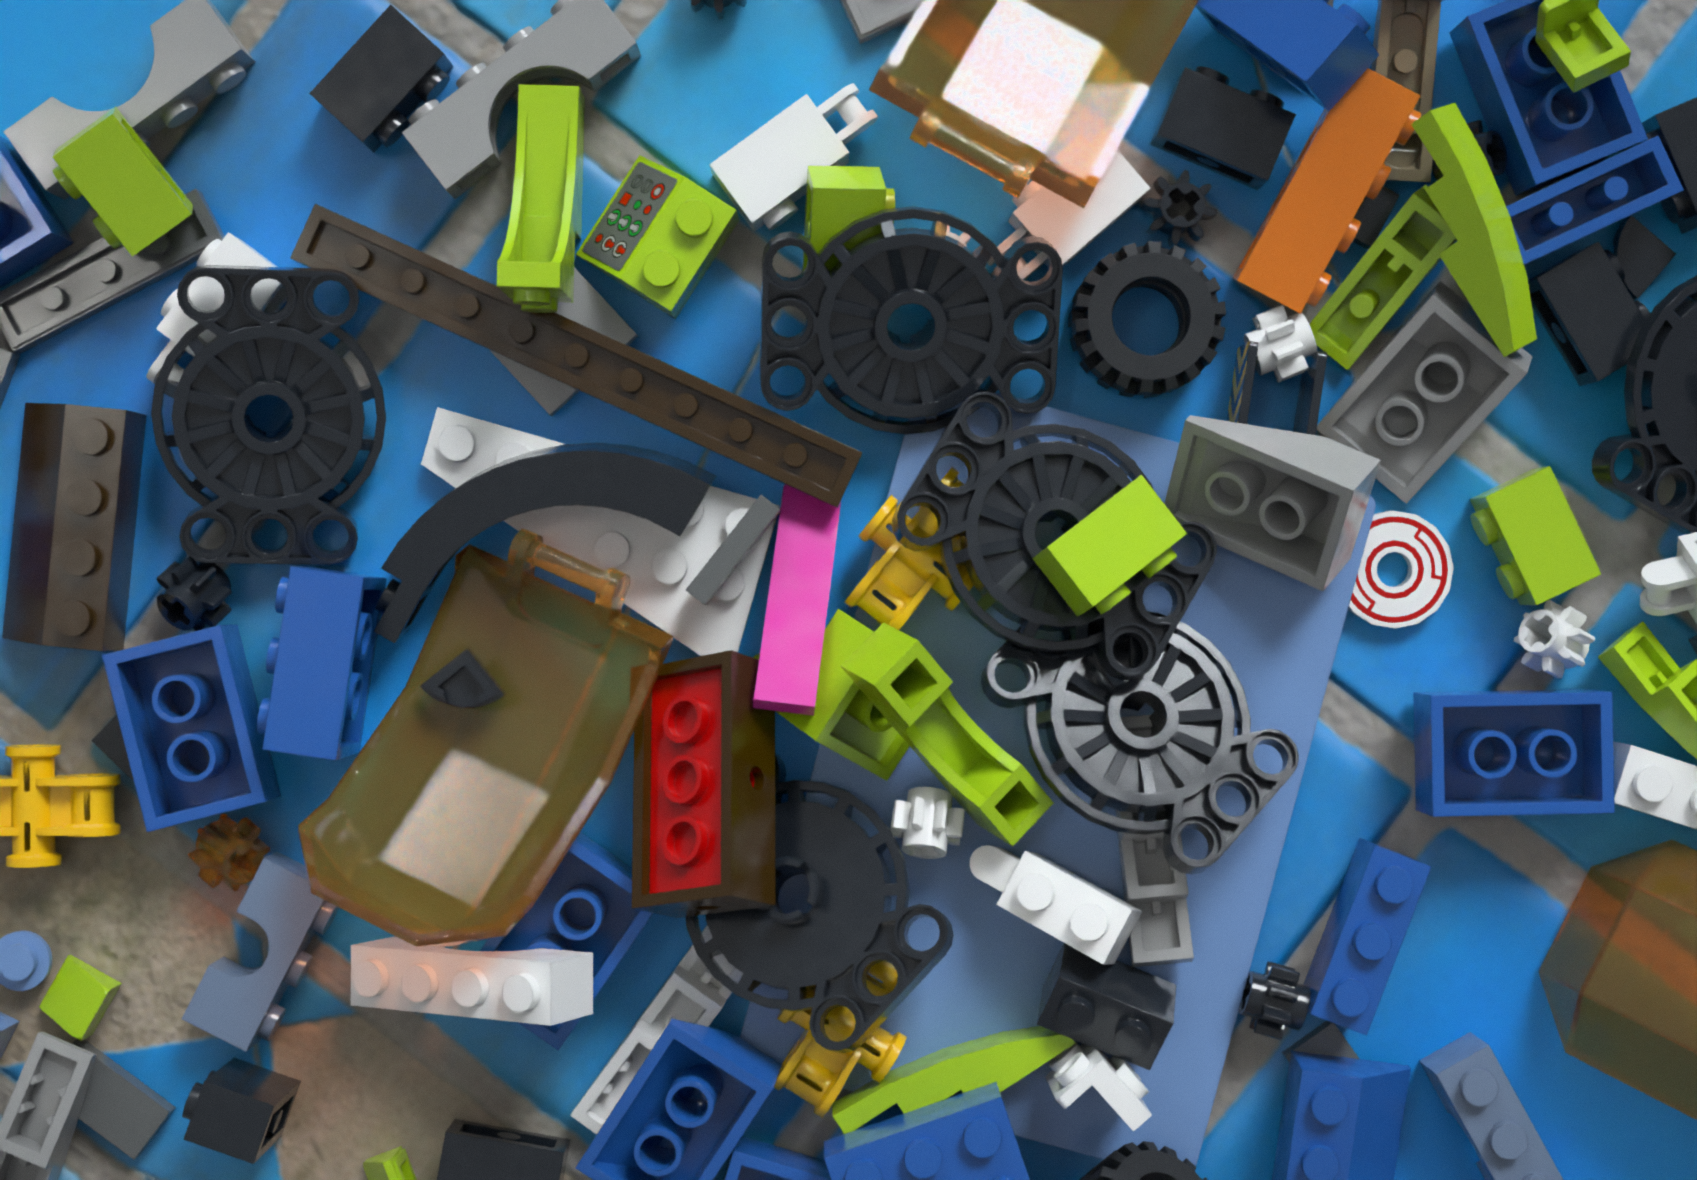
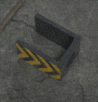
[1227,341,1327,435]

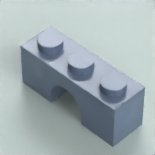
[182,851,340,1052]
[1419,1032,1563,1180]

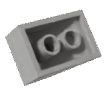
[1316,281,1533,504]
[1164,415,1381,591]

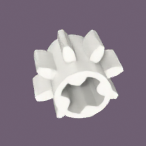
[1244,305,1317,383]
[1514,600,1595,679]
[890,787,965,859]

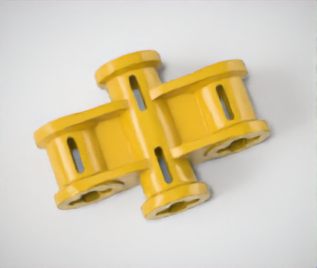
[844,467,974,630]
[0,744,121,868]
[774,961,907,1118]

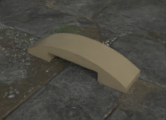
[1371,0,1445,182]

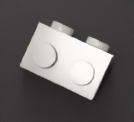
[1046,1041,1152,1132]

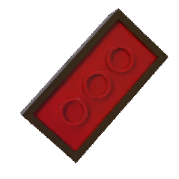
[632,650,776,918]

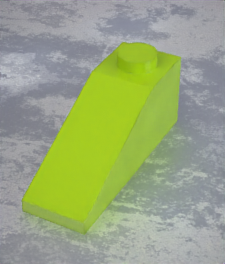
[1309,184,1457,370]

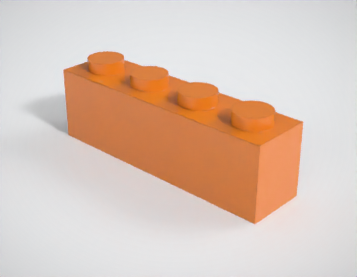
[1233,68,1422,314]

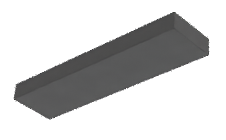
[0,189,225,354]

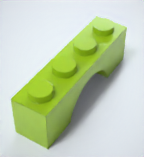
[841,622,1054,847]

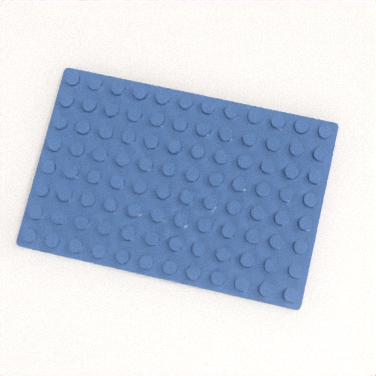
[740,393,1376,1166]

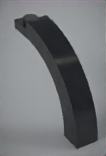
[374,443,716,643]

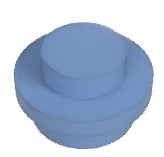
[0,930,52,991]

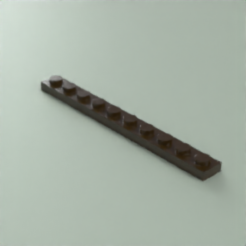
[290,204,862,508]

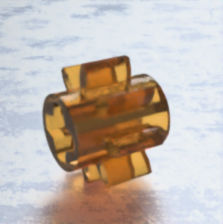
[188,813,270,892]

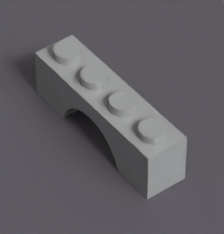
[3,0,255,200]
[402,0,641,199]

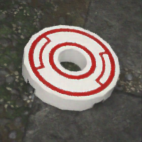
[1348,511,1454,629]

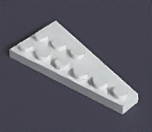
[421,407,780,656]

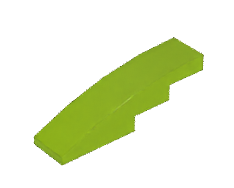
[1411,103,1537,357]
[1598,621,1697,759]
[832,1026,1075,1134]

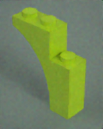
[497,84,585,313]

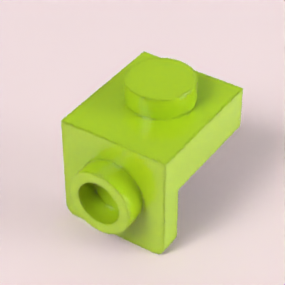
[1535,0,1631,93]

